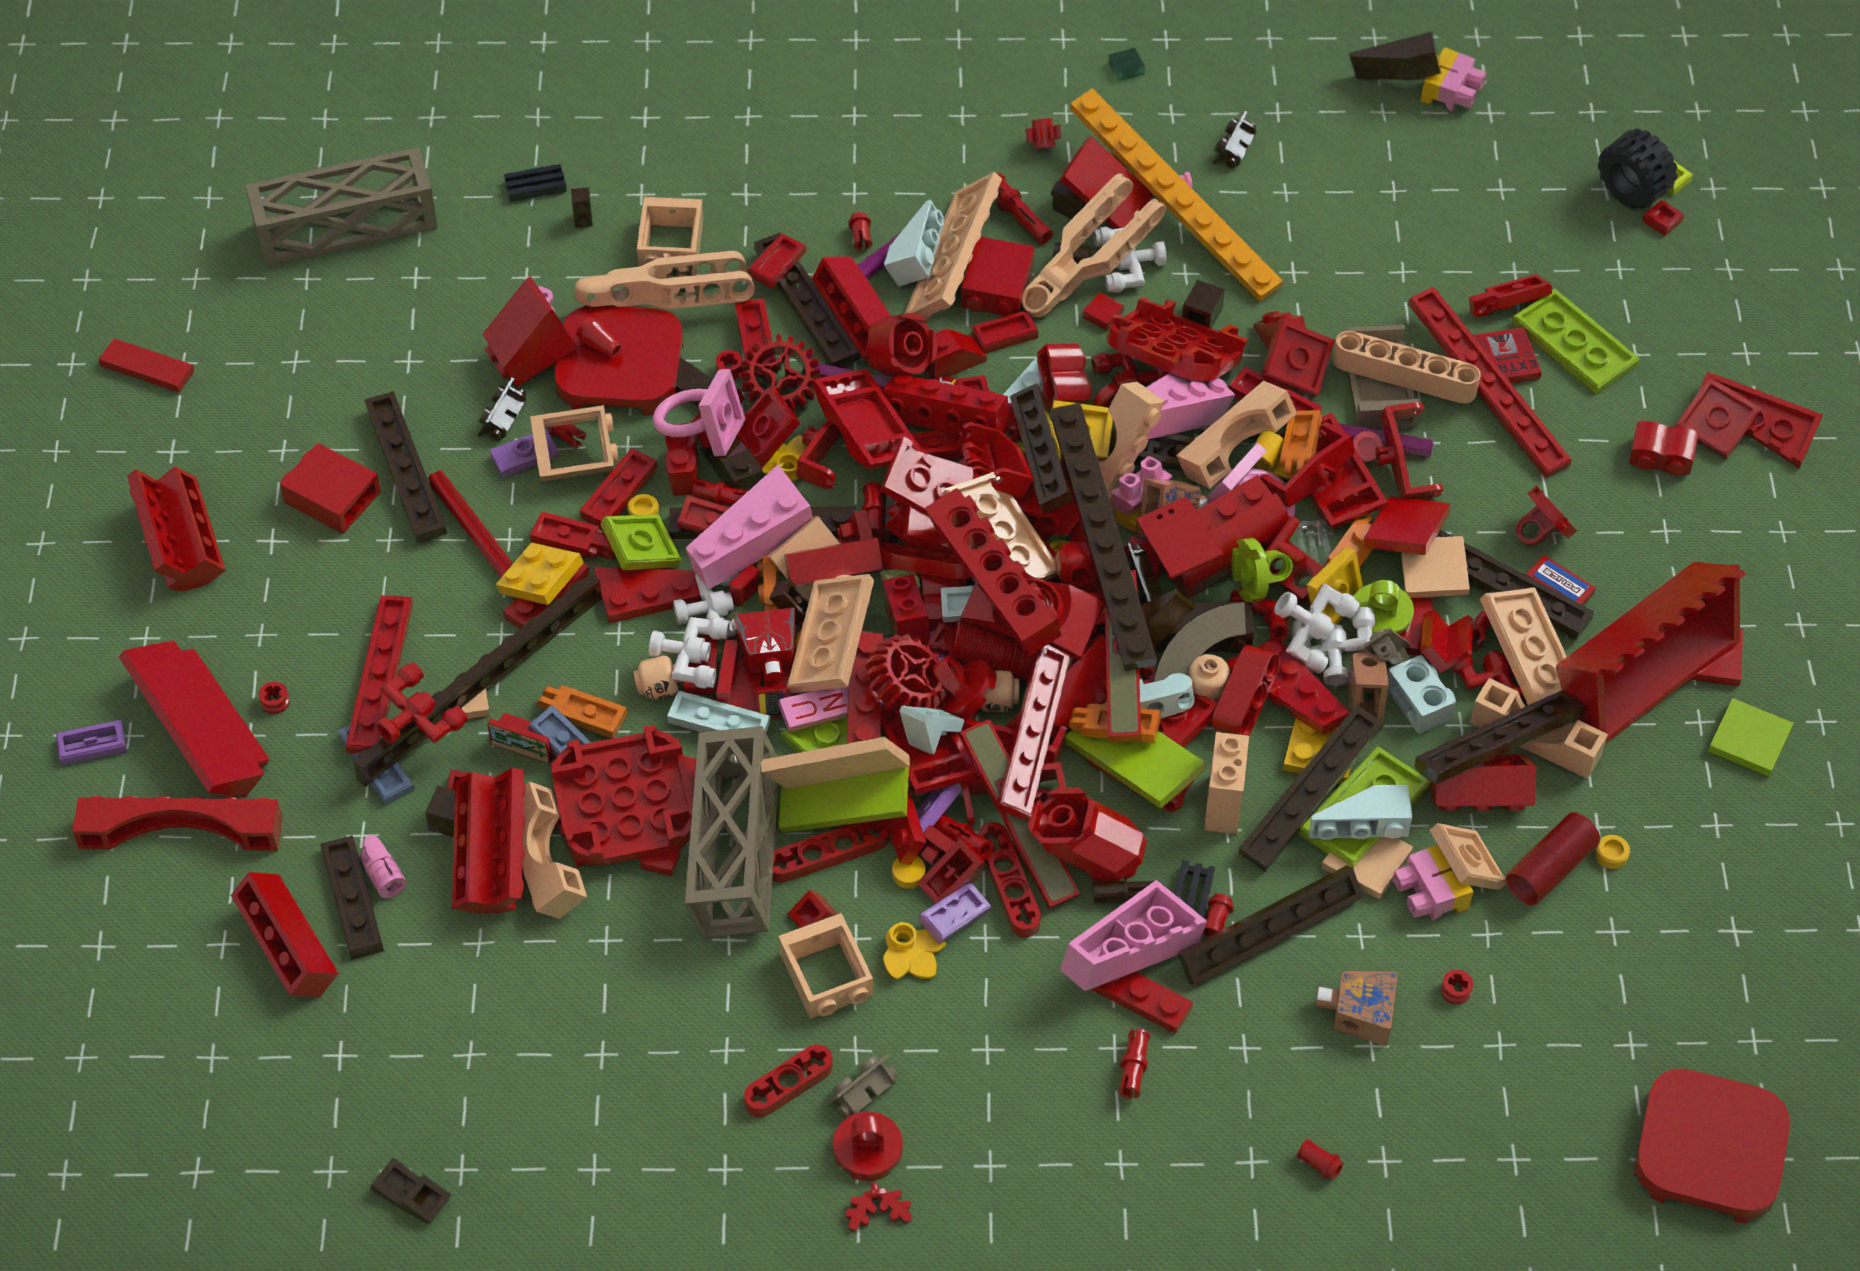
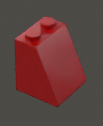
[482,276,577,387]

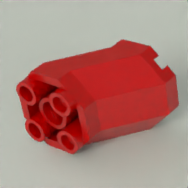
[1027,788,1147,881]

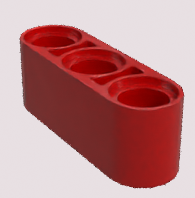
[1212,645,1280,736]

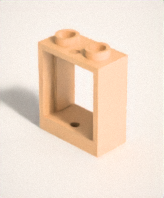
[637,197,704,272]
[530,405,619,482]
[1204,732,1249,834]
[778,913,873,1019]

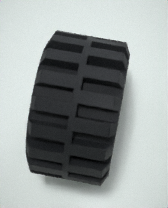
[1598,128,1678,209]

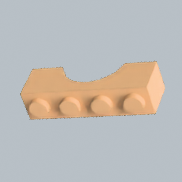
[1176,381,1297,489]
[1098,382,1165,506]
[1470,678,1608,779]
[522,781,587,919]

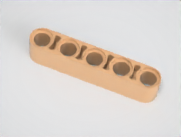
[1333,331,1481,403]

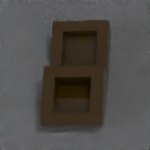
[370,1158,452,1224]

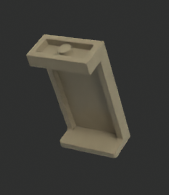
[1345,325,1420,429]

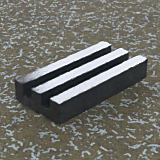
[504,164,567,202]
[1174,860,1215,918]

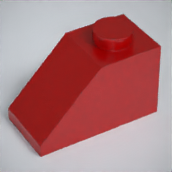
[925,328,987,379]

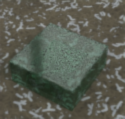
[1108,48,1145,81]

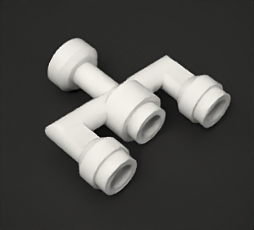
[1093,227,1167,293]
[673,573,738,637]
[1274,583,1359,674]
[1291,607,1375,686]
[649,617,730,689]

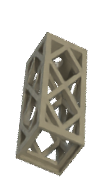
[245,147,438,266]
[685,726,778,938]

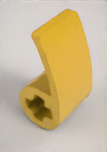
[1253,431,1297,480]

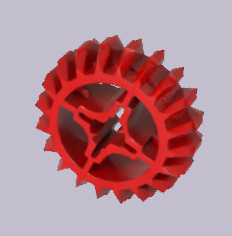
[739,334,821,413]
[865,634,948,716]

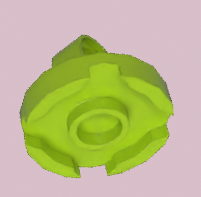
[1231,538,1293,602]
[1350,580,1414,634]

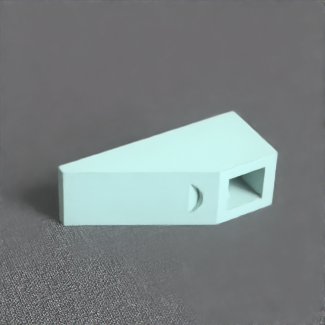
[884,199,944,287]
[1308,785,1412,840]

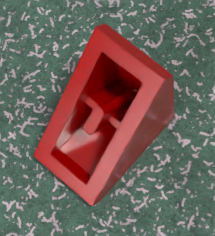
[918,838,985,904]

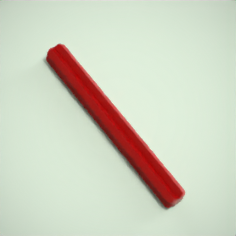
[428,470,513,578]

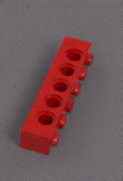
[925,488,1062,657]

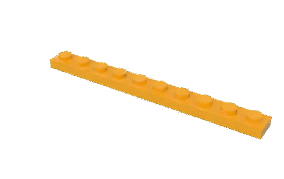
[1070,88,1283,302]

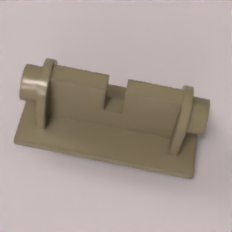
[1363,627,1411,667]
[827,1054,899,1118]

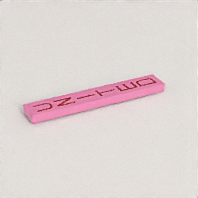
[778,657,964,732]

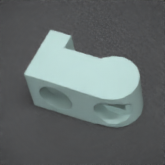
[1140,673,1194,718]

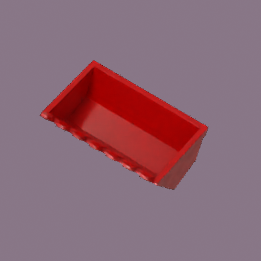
[1555,562,1746,744]

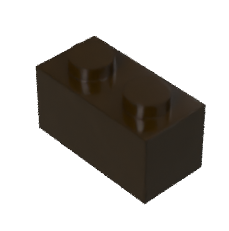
[571,187,593,227]
[769,580,809,624]

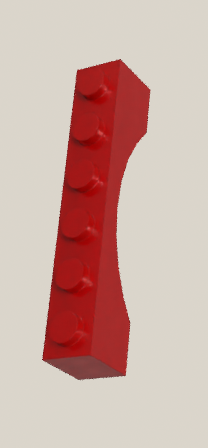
[72,796,283,851]

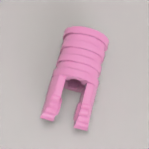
[360,834,407,898]

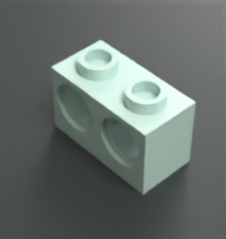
[1387,654,1456,735]

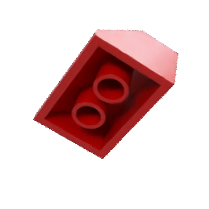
[1428,753,1536,811]

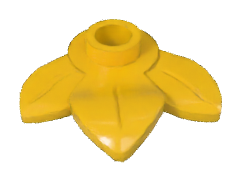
[762,435,808,481]
[883,922,946,980]

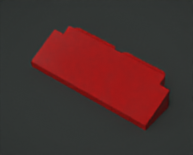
[119,640,270,798]

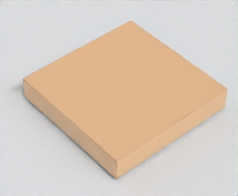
[768,516,840,600]
[1400,536,1470,598]
[1429,823,1507,890]
[1321,837,1413,900]

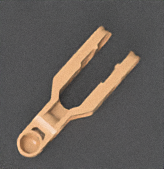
[1022,173,1166,318]
[574,251,755,309]

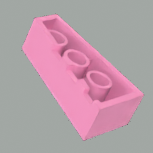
[1146,373,1235,439]
[686,465,813,590]
[1060,880,1207,991]

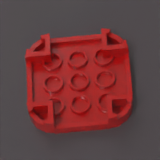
[1106,297,1248,381]
[555,305,684,416]
[552,726,693,865]
[1634,1068,1790,1223]

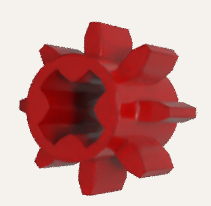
[1025,118,1062,150]

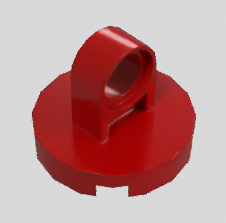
[1516,485,1577,546]
[933,656,997,719]
[833,1111,903,1181]

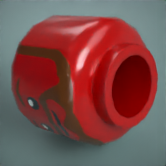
[1055,541,1097,588]

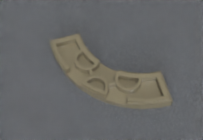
[1154,602,1246,682]

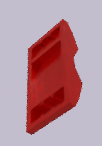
[813,369,924,470]
[1279,412,1388,530]
[960,567,1104,660]
[880,706,978,795]

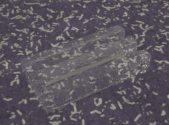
[1294,520,1331,578]

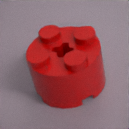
[867,313,938,377]

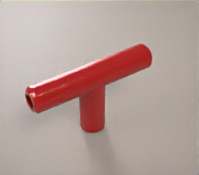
[1266,516,1306,566]

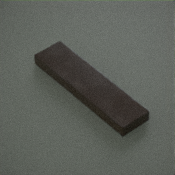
[320,835,384,960]

